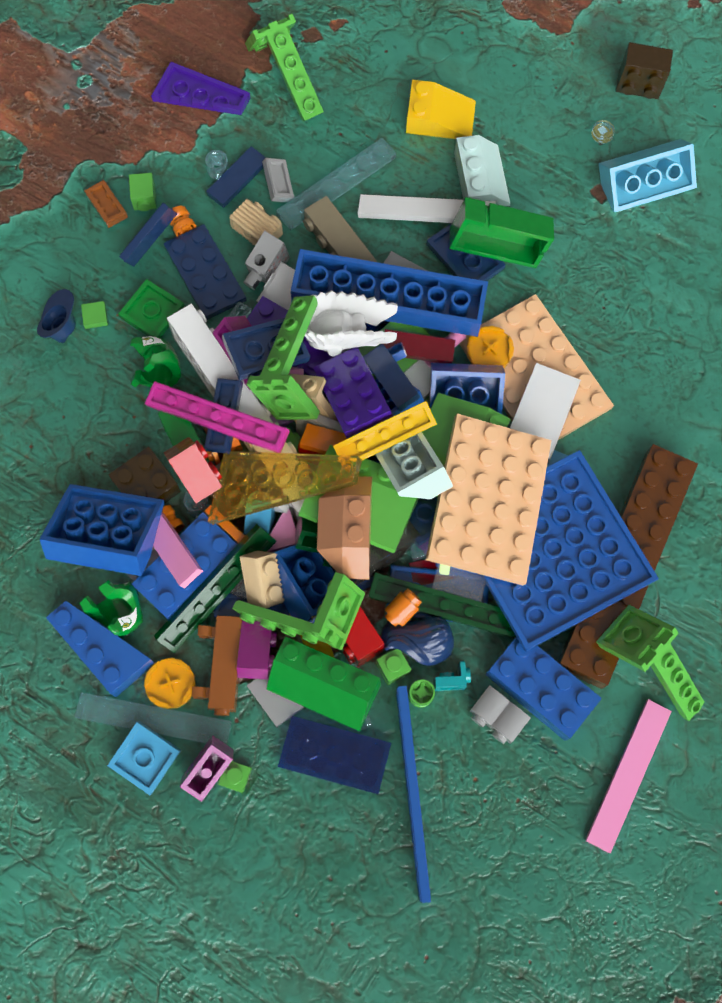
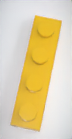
[333,401,437,469]

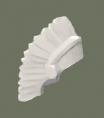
[305,290,398,357]

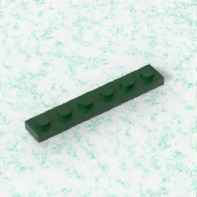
[154,524,277,653]
[368,573,516,638]

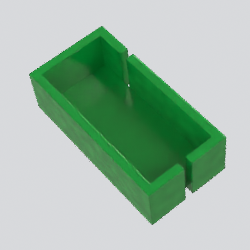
[449,197,554,268]

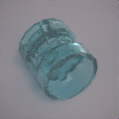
[183,492,210,518]

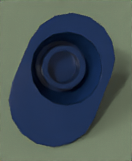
[37,289,76,343]

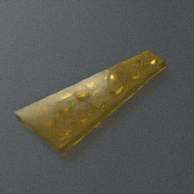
[208,451,362,525]

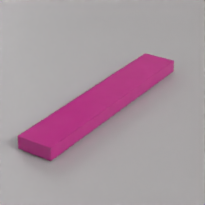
[145,381,290,454]

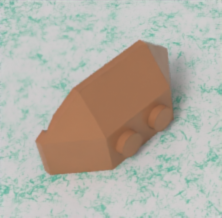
[317,476,372,580]

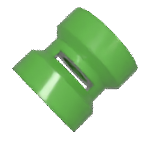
[408,679,435,708]

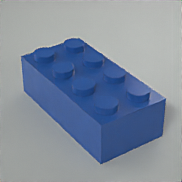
[132,512,237,620]
[485,637,602,741]

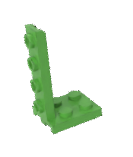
[245,14,324,122]
[246,295,320,420]
[232,572,365,650]
[596,605,705,721]

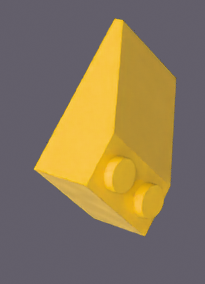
[406,79,476,139]

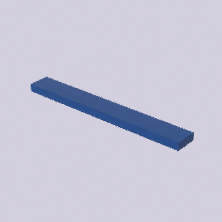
[396,686,431,903]

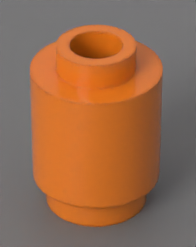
[385,588,422,626]

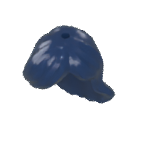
[381,616,454,666]

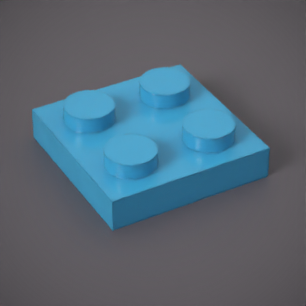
[107,721,181,795]

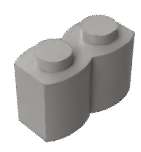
[470,685,530,744]

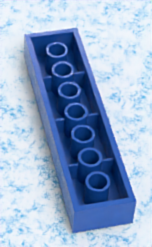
[290,249,488,337]

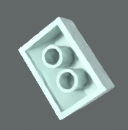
[454,135,510,206]
[375,432,453,499]

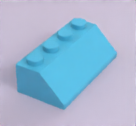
[599,139,697,212]

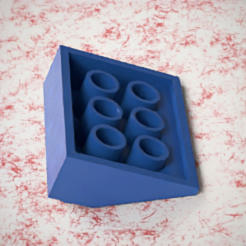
[39,484,164,576]

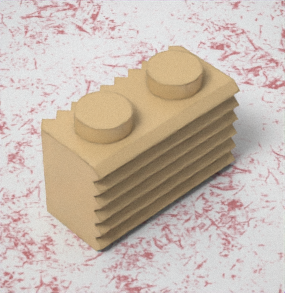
[229,199,283,245]
[240,551,284,608]

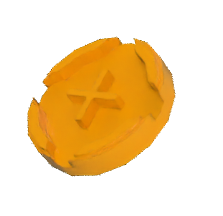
[466,326,514,368]
[144,658,196,710]

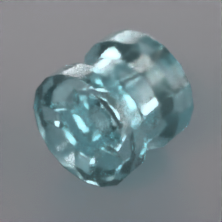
[205,150,229,179]

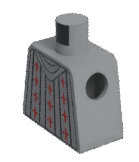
[243,231,290,290]

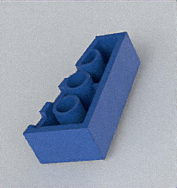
[46,601,154,697]

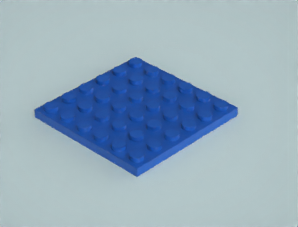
[481,450,659,652]

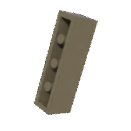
[303,196,377,262]

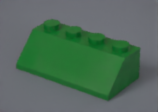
[266,637,381,732]

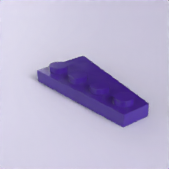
[151,62,251,115]

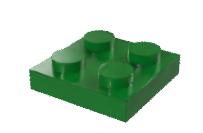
[118,279,185,338]

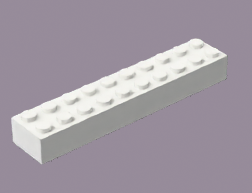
[167,303,313,522]

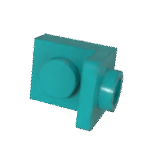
[434,661,471,691]

